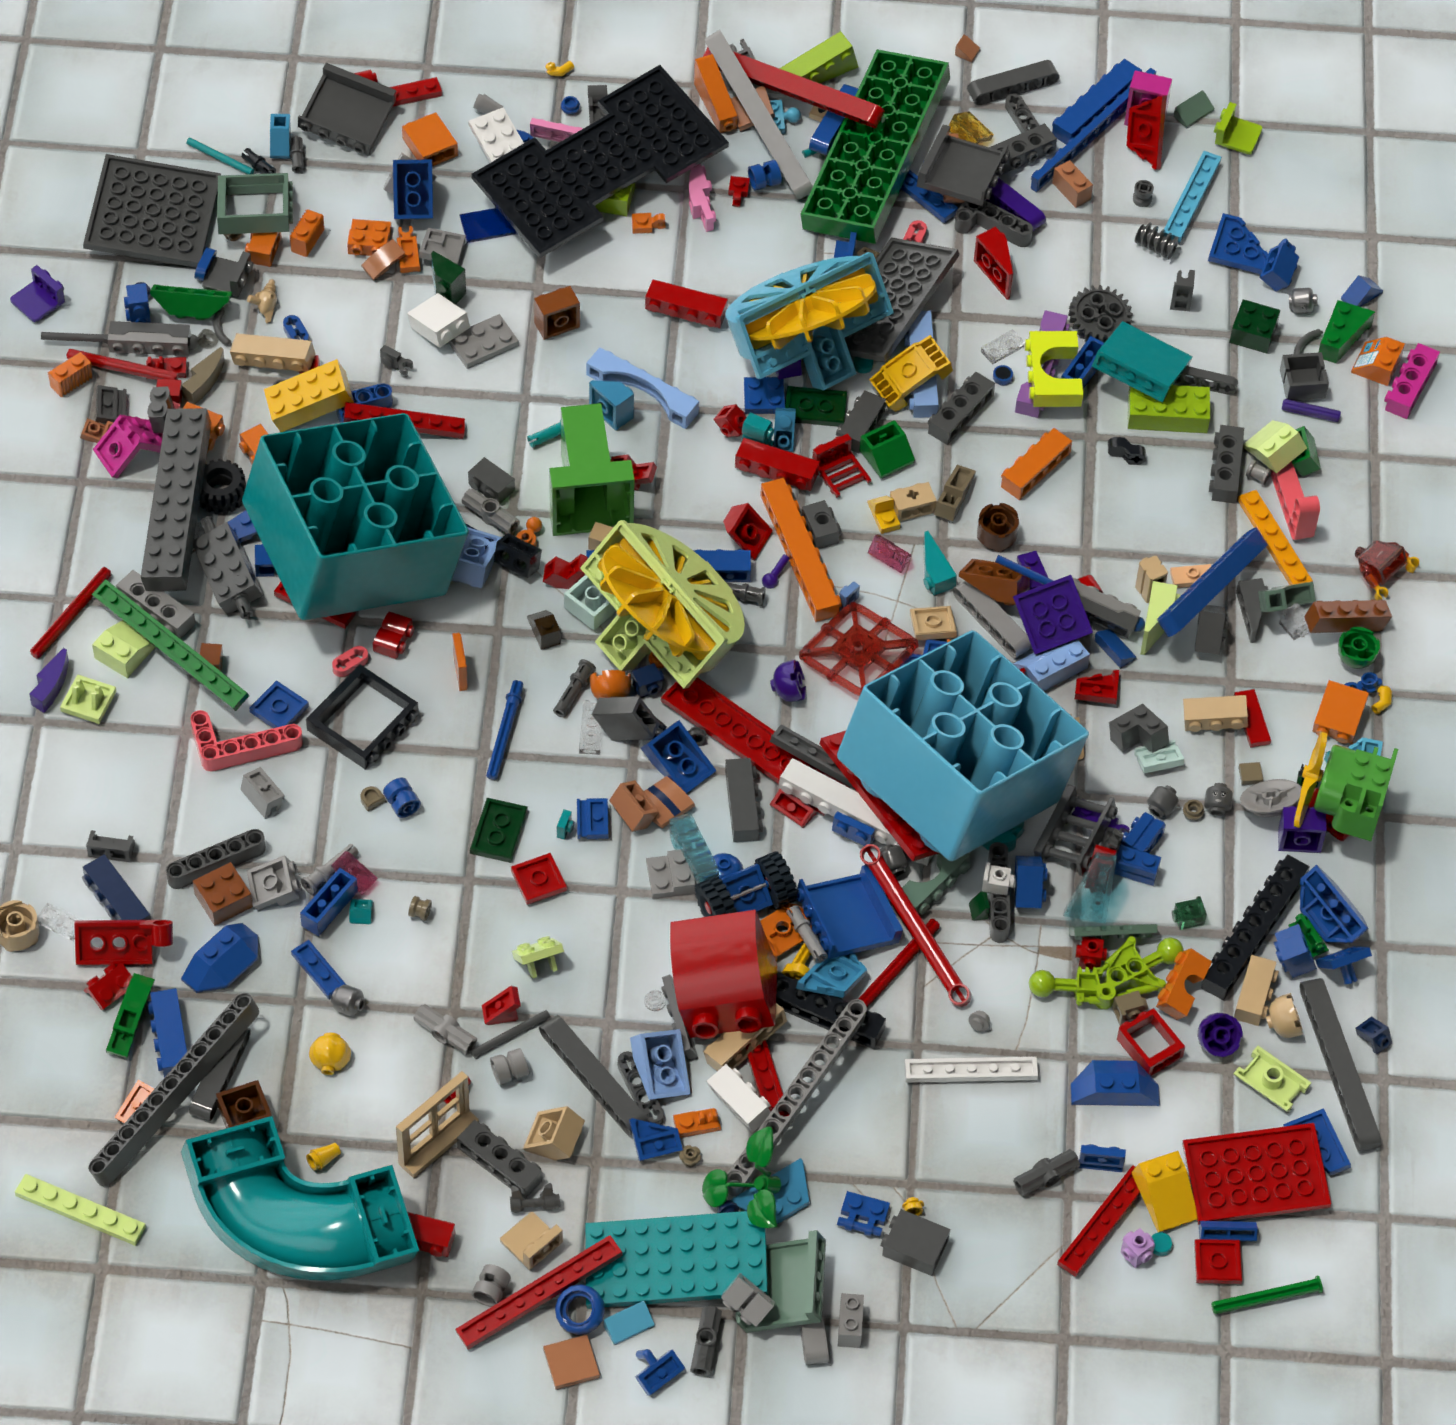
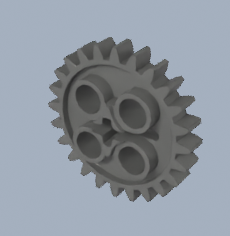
[1068,285,1133,341]

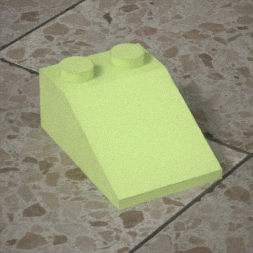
[1243,420,1307,474]
[1140,581,1180,655]
[92,620,155,678]

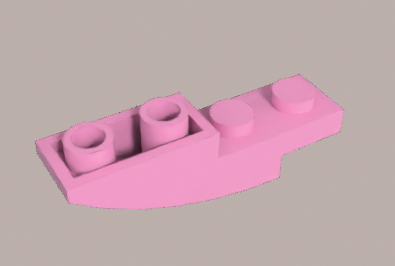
[688,164,716,232]

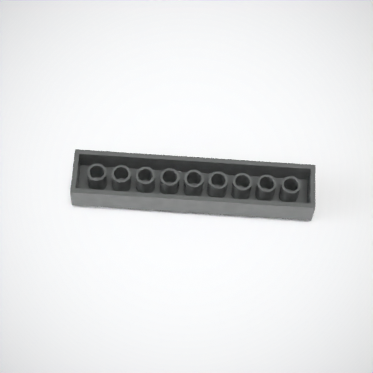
[141,408,212,591]

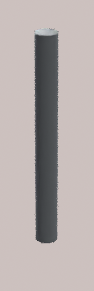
[471,1010,550,1058]

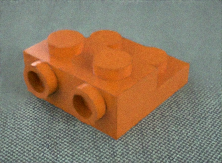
[347,219,391,256]

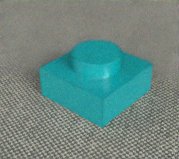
[557,809,574,840]

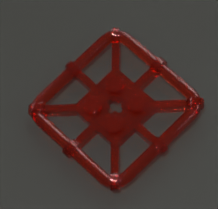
[799,601,919,696]

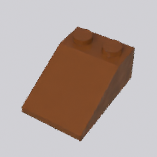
[959,559,1031,606]

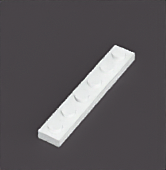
[905,1056,1038,1083]

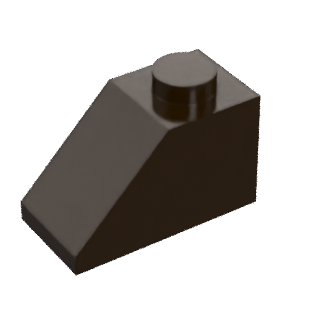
[527,610,561,650]

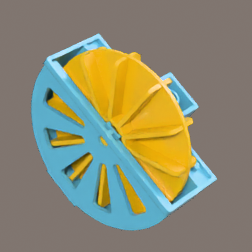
[725,252,894,390]

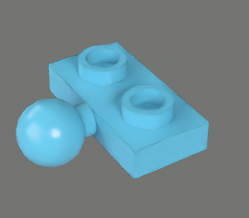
[770,99,801,134]

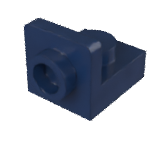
[1355,1016,1392,1054]

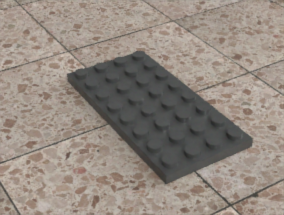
[844,237,960,363]

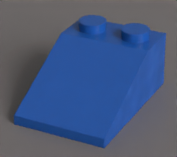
[641,720,716,794]

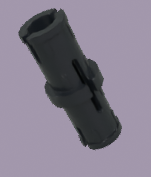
[241,148,276,174]

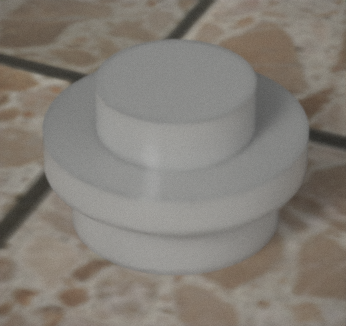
[968,1010,990,1031]

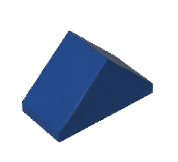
[1341,275,1383,307]

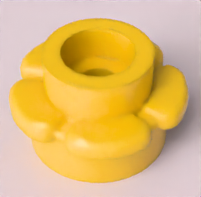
[902,1197,924,1216]

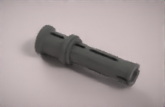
[726,582,766,605]
[553,659,596,717]

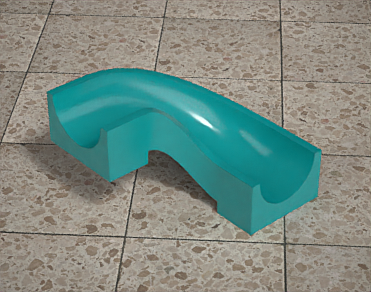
[181,1116,419,1280]

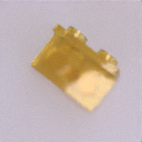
[949,111,994,144]

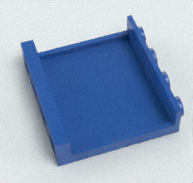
[796,865,903,959]

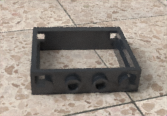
[306,664,419,769]

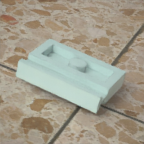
[1134,740,1184,773]

